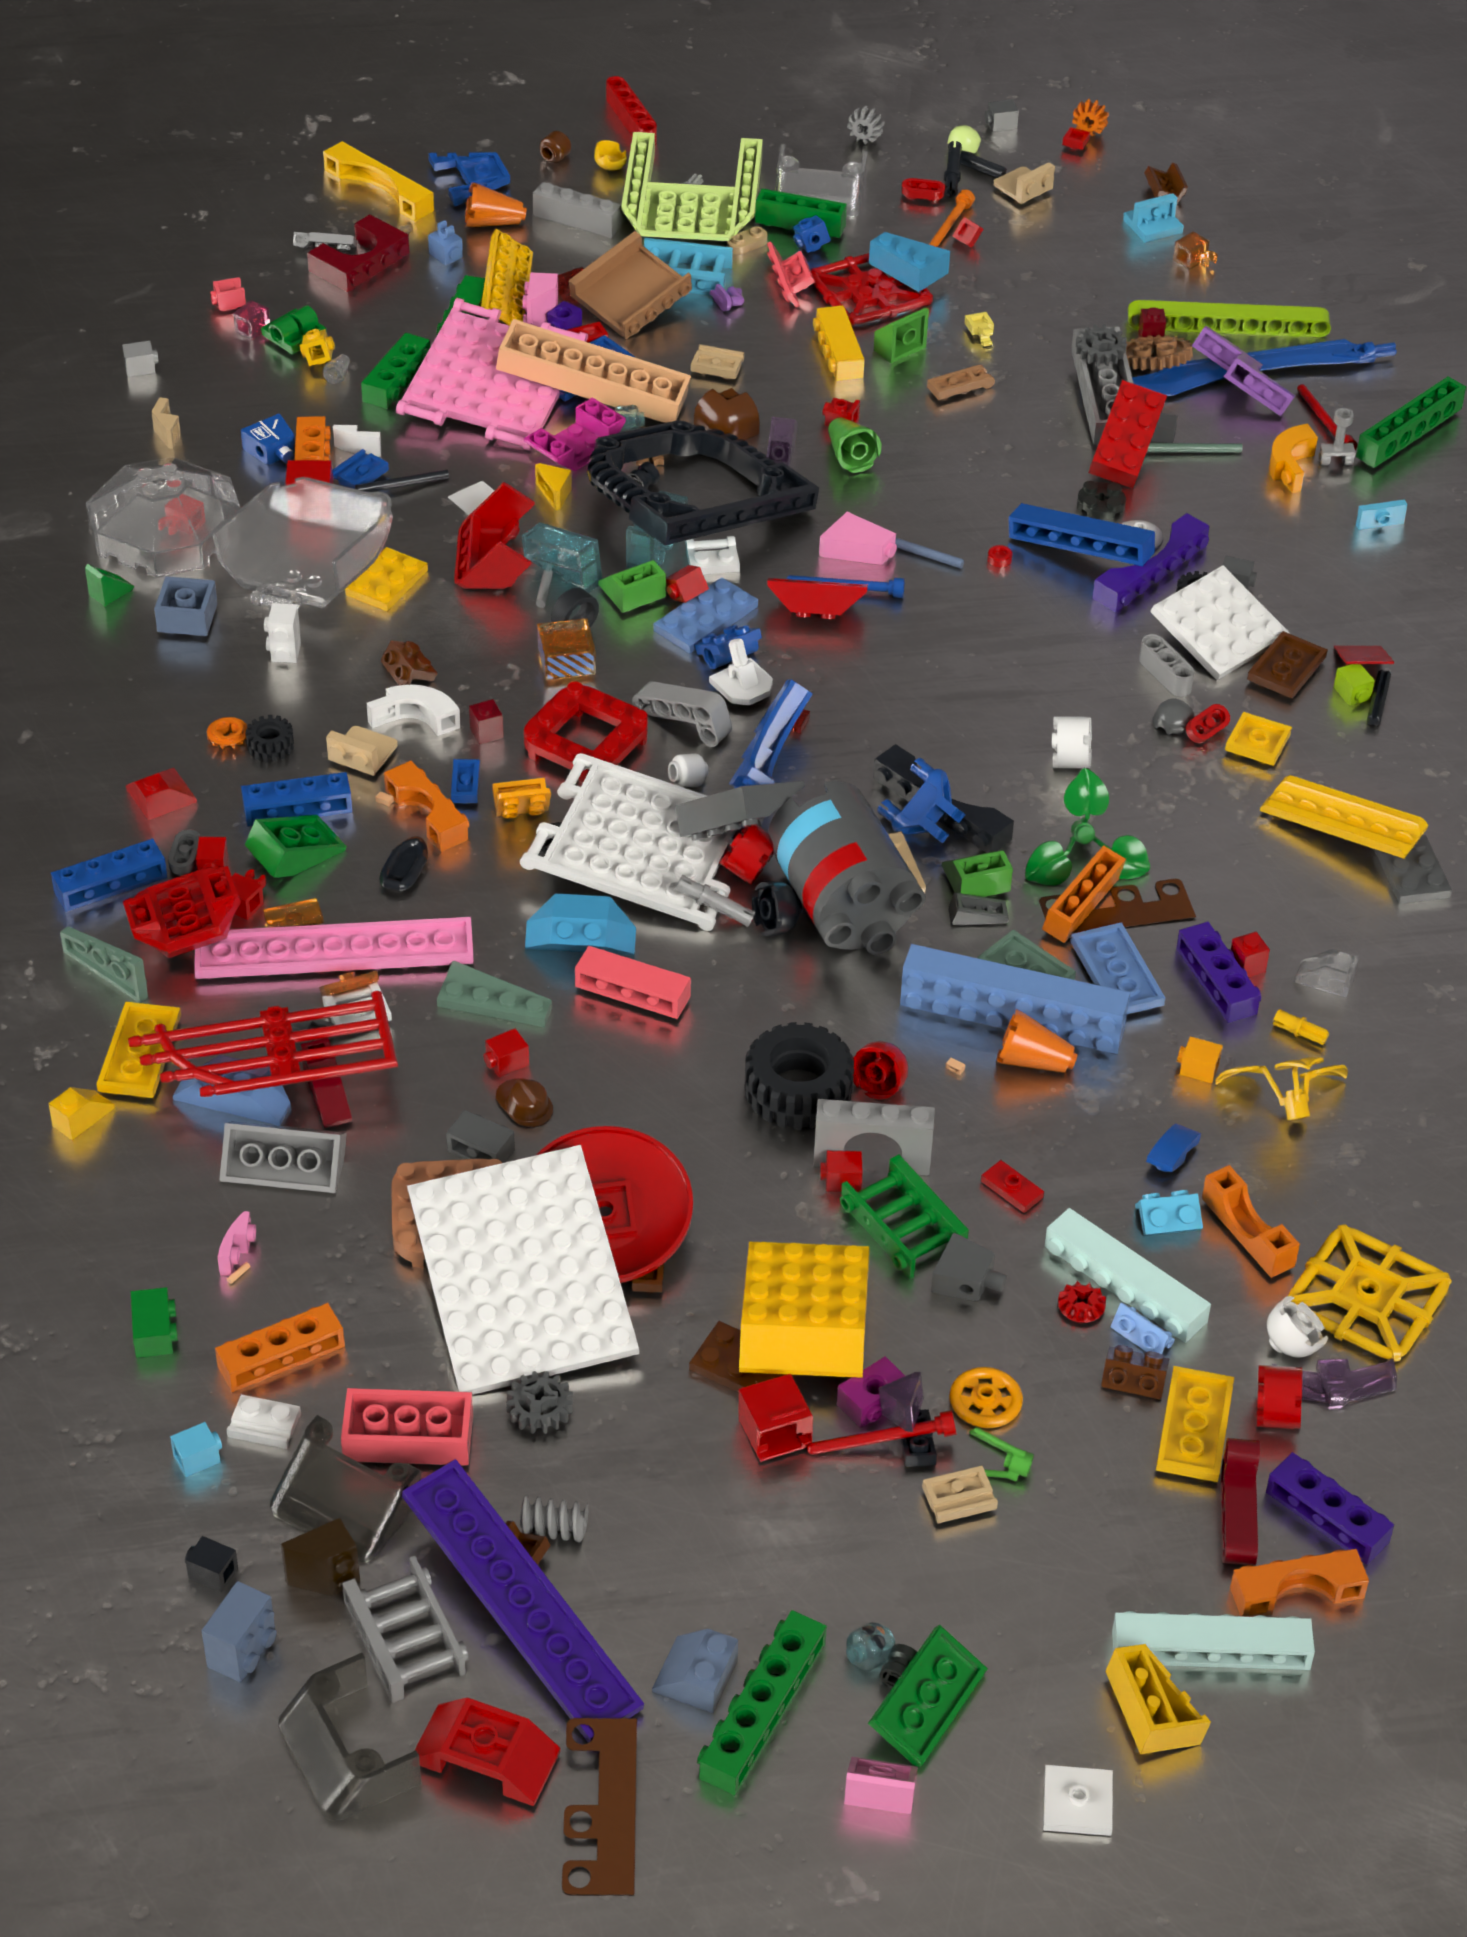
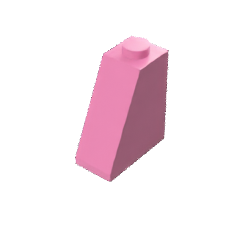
[819,512,897,565]

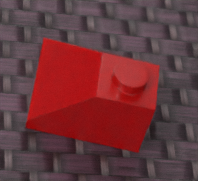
[126,767,197,821]

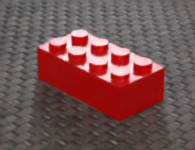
[1088,380,1167,489]

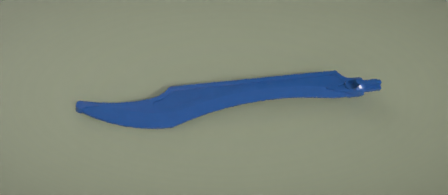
[1132,339,1397,396]

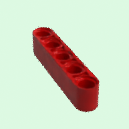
[606,76,657,146]

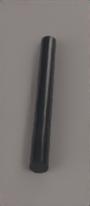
[355,469,449,495]

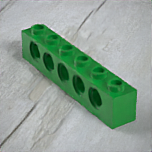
[1356,376,1466,468]
[697,1610,827,1796]

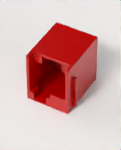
[285,460,334,520]
[738,1373,813,1462]

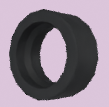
[551,587,599,638]

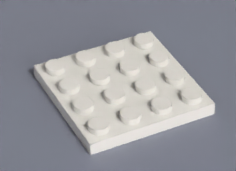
[1151,565,1290,680]

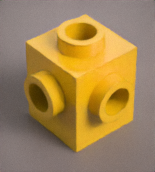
[300,329,335,366]

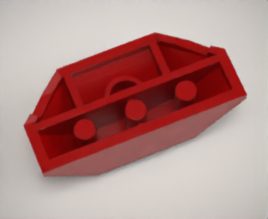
[767,578,868,619]

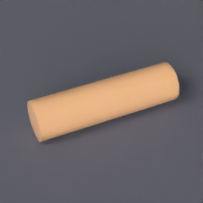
[227,1262,251,1284]

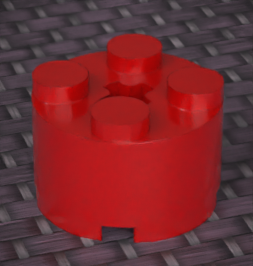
[719,825,774,885]
[1257,1365,1302,1429]

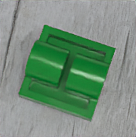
[261,305,327,354]

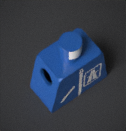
[241,414,295,465]

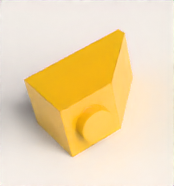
[48,1087,115,1141]

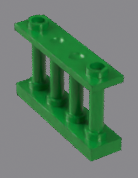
[840,1154,969,1279]

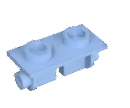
[1110,1302,1175,1354]

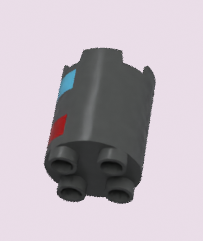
[768,781,926,955]

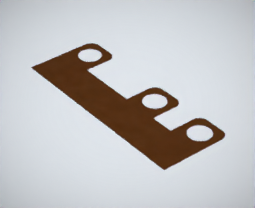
[1039,879,1196,937]
[562,1718,637,1895]

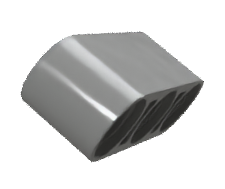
[1139,634,1194,697]

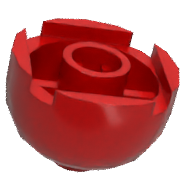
[853,1041,908,1100]

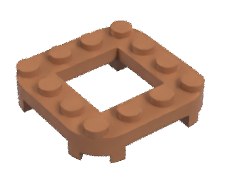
[391,1159,502,1268]

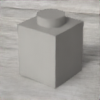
[122,341,159,377]

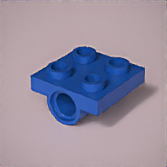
[694,625,762,669]

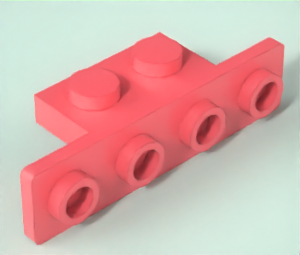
[767,241,815,308]

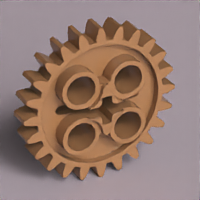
[1126,335,1193,371]

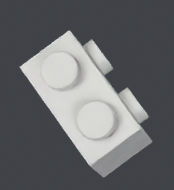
[264,603,301,663]

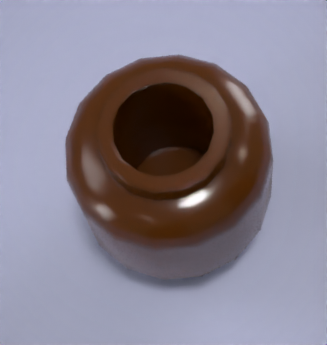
[540,131,571,163]

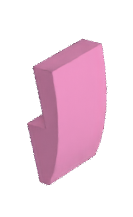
[217,1211,256,1276]

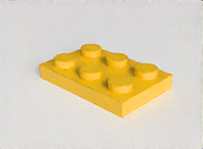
[345,547,428,612]

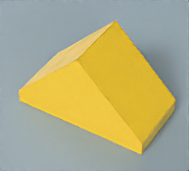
[535,463,572,510]

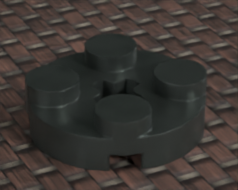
[1077,481,1126,520]

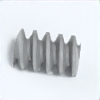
[520,1495,588,1542]

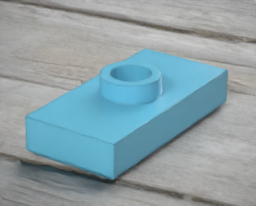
[1356,499,1408,530]

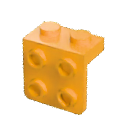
[492,778,551,819]

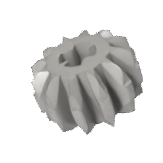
[847,105,884,144]

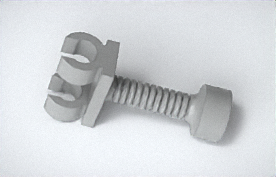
[1319,408,1355,466]

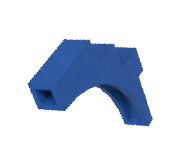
[729,679,813,788]

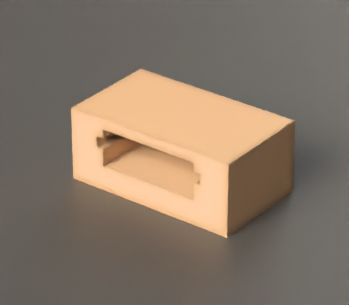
[375,792,394,807]
[945,1058,965,1075]

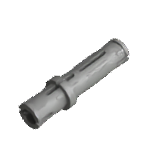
[675,875,755,927]

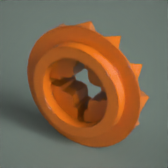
[207,717,247,749]

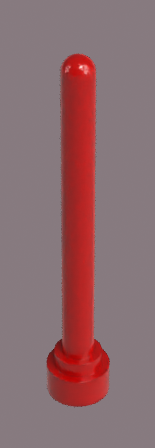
[1297,384,1358,451]
[807,1410,957,1455]

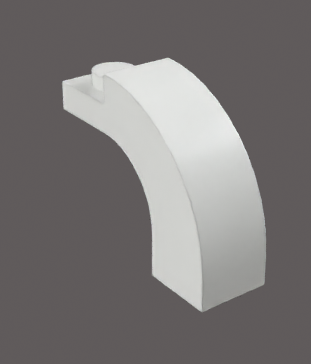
[367,685,460,736]

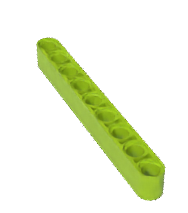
[1128,300,1331,338]

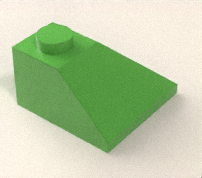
[874,308,929,363]

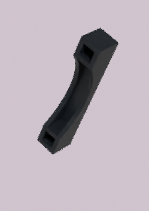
[873,744,1014,853]

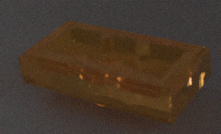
[263,898,324,928]
[319,971,379,996]

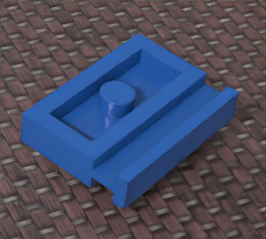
[332,449,389,492]

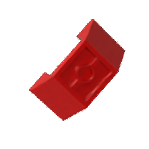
[410,1697,561,1806]

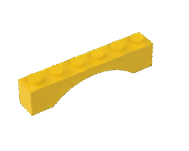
[323,141,434,222]

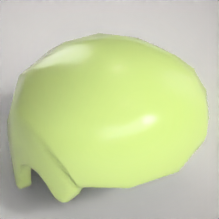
[947,125,981,153]

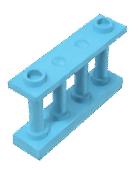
[644,237,733,296]

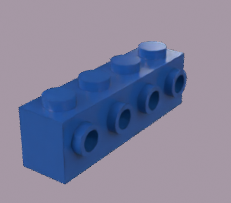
[241,772,353,827]
[51,838,168,913]

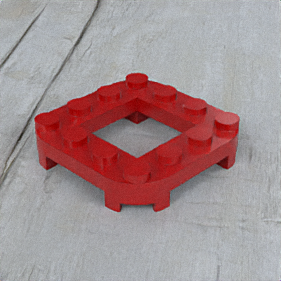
[524,681,648,782]

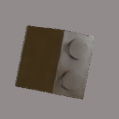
[281,1518,360,1596]

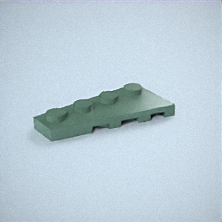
[60,926,148,1003]
[437,961,552,1027]

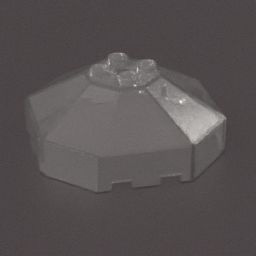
[85,457,240,577]

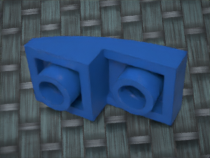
[1146,1123,1201,1172]

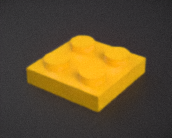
[1225,712,1292,766]

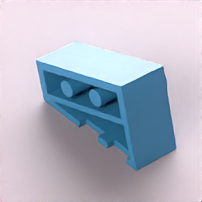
[869,232,950,292]

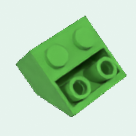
[598,560,666,613]
[941,850,1013,897]

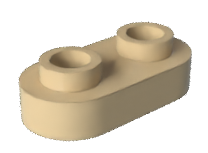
[727,226,768,255]

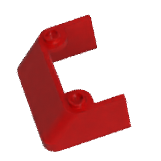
[454,482,535,589]

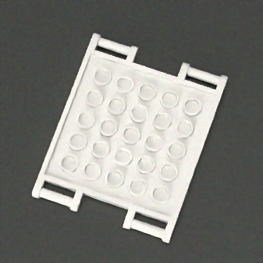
[520,753,764,931]

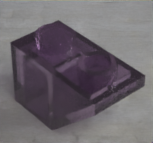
[766,417,798,466]

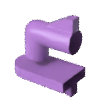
[709,284,744,311]

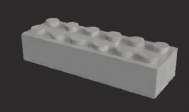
[1071,327,1133,444]

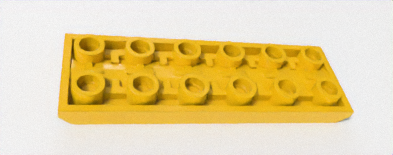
[481,229,533,326]
[1260,775,1428,859]

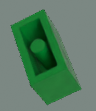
[130,1287,178,1358]

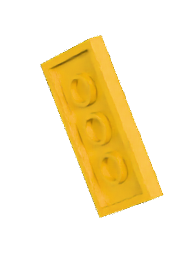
[96,1001,181,1098]
[1156,1366,1234,1482]

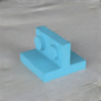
[1123,193,1184,243]

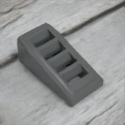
[948,893,1009,925]

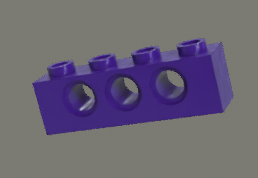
[1176,922,1261,1023]
[1266,1452,1395,1565]

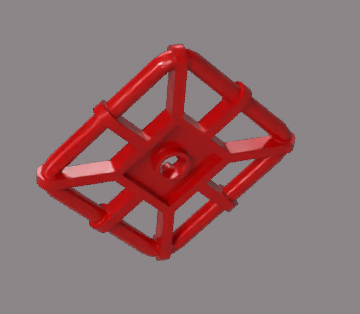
[810,253,933,326]

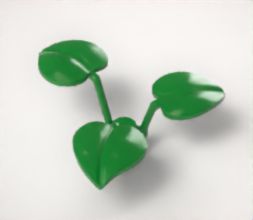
[1025,768,1150,886]

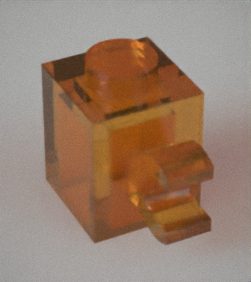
[1173,232,1218,270]

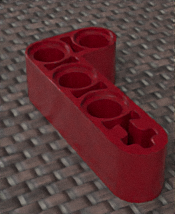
[1221,1438,1260,1566]

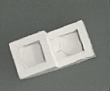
[333,425,381,457]

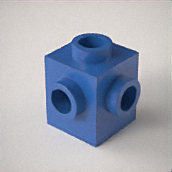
[793,215,831,253]

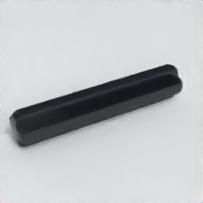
[960,150,1007,178]
[1367,669,1391,726]

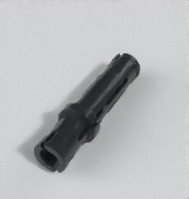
[944,141,962,197]

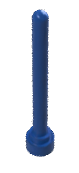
[786,575,905,598]

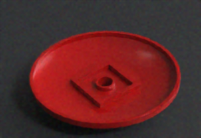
[536,1126,693,1283]

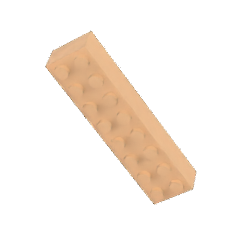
[496,319,691,423]

